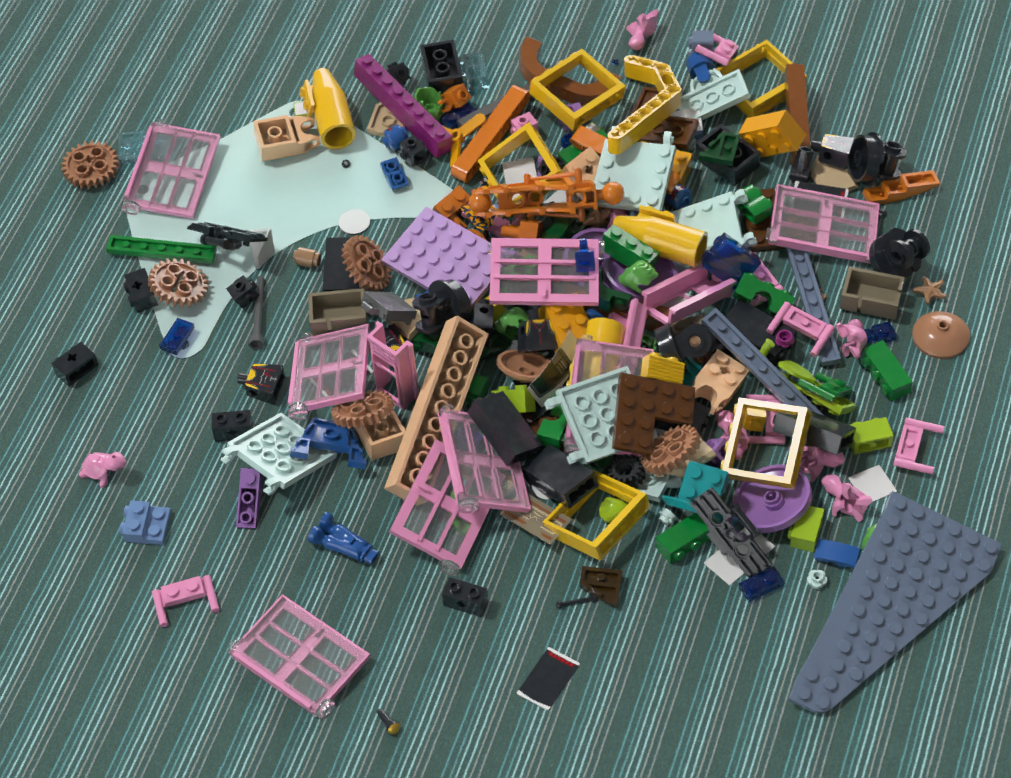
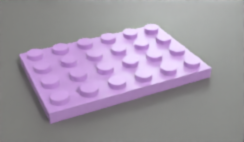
[381,206,513,309]

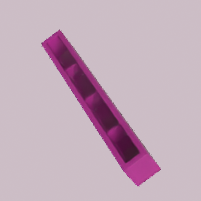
[354,54,452,158]

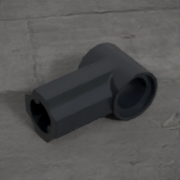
[789,146,814,183]

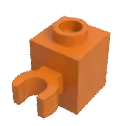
[437,83,472,113]

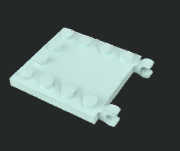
[594,126,676,211]
[671,189,757,273]
[544,366,658,464]
[221,413,337,495]

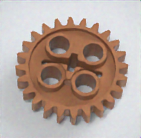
[61,140,120,189]
[341,235,392,292]
[148,258,209,308]
[331,390,395,429]
[640,424,701,476]

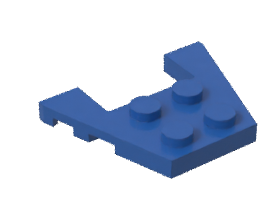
[290,417,367,469]

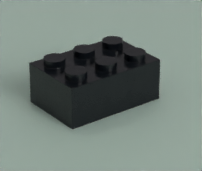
[420,40,463,94]
[696,124,760,186]

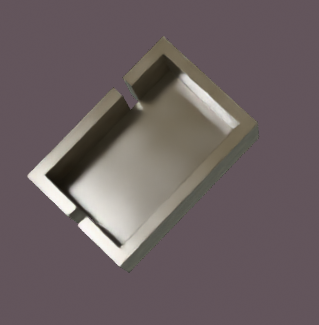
[840,266,905,320]
[308,288,368,337]

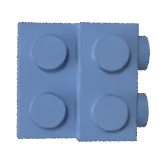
[120,500,171,545]

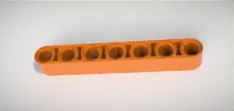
[450,85,531,183]
[570,126,681,194]

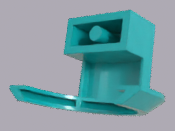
[661,460,739,525]

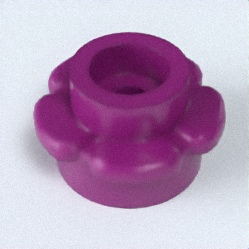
[775,330,794,348]

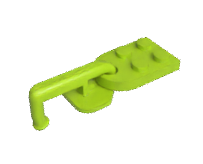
[760,338,857,415]

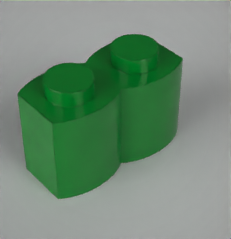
[734,184,773,225]

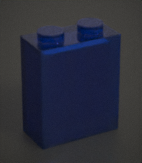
[701,232,761,289]

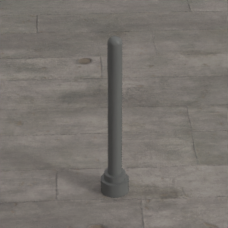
[249,276,264,349]

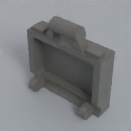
[361,291,417,325]

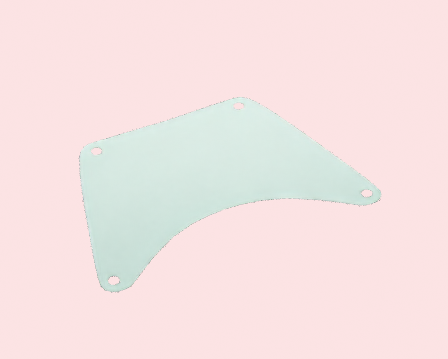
[126,101,453,358]

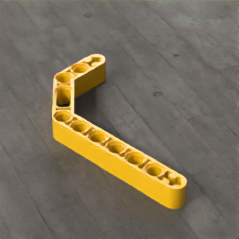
[608,55,681,155]

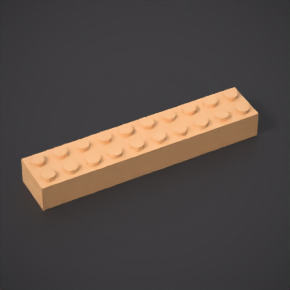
[384,316,488,507]

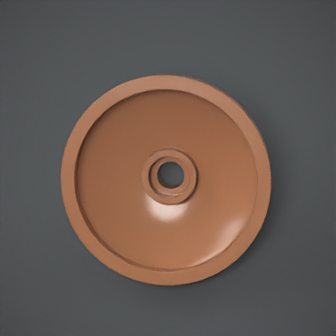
[912,311,970,359]
[497,350,550,383]

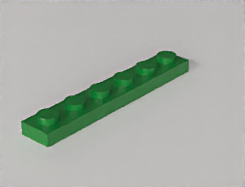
[106,235,217,264]

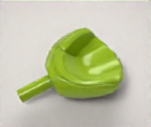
[599,497,627,523]

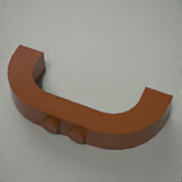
[519,36,621,106]

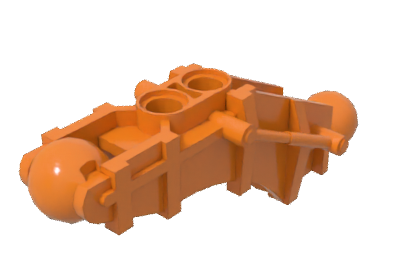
[469,168,625,222]

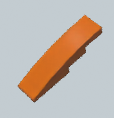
[862,170,940,204]

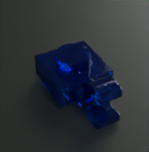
[575,238,595,272]
[864,321,897,344]

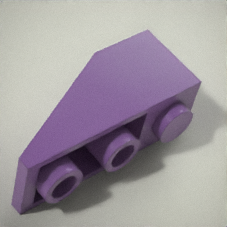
[236,468,264,529]

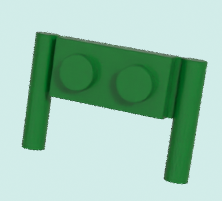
[797,371,853,403]

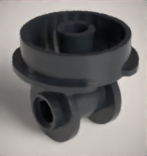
[849,132,907,187]
[869,228,930,278]
[412,279,472,335]
[654,323,713,373]

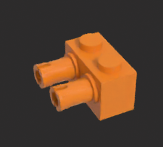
[432,185,473,229]
[501,218,544,239]

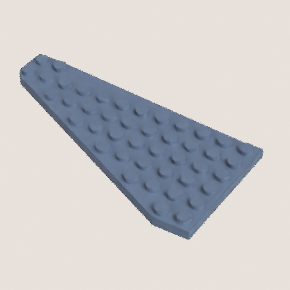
[788,491,1002,714]

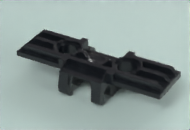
[187,222,268,250]
[690,487,772,580]

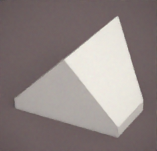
[249,228,275,269]

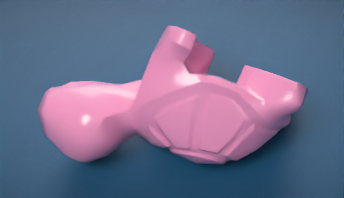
[626,9,659,50]
[836,319,867,359]
[716,410,750,460]
[789,445,846,482]
[79,452,126,488]
[822,474,872,522]

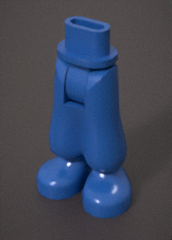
[308,512,379,564]

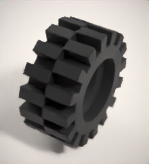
[608,454,646,489]

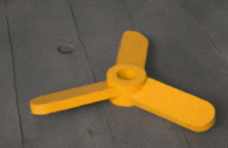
[443,113,486,167]

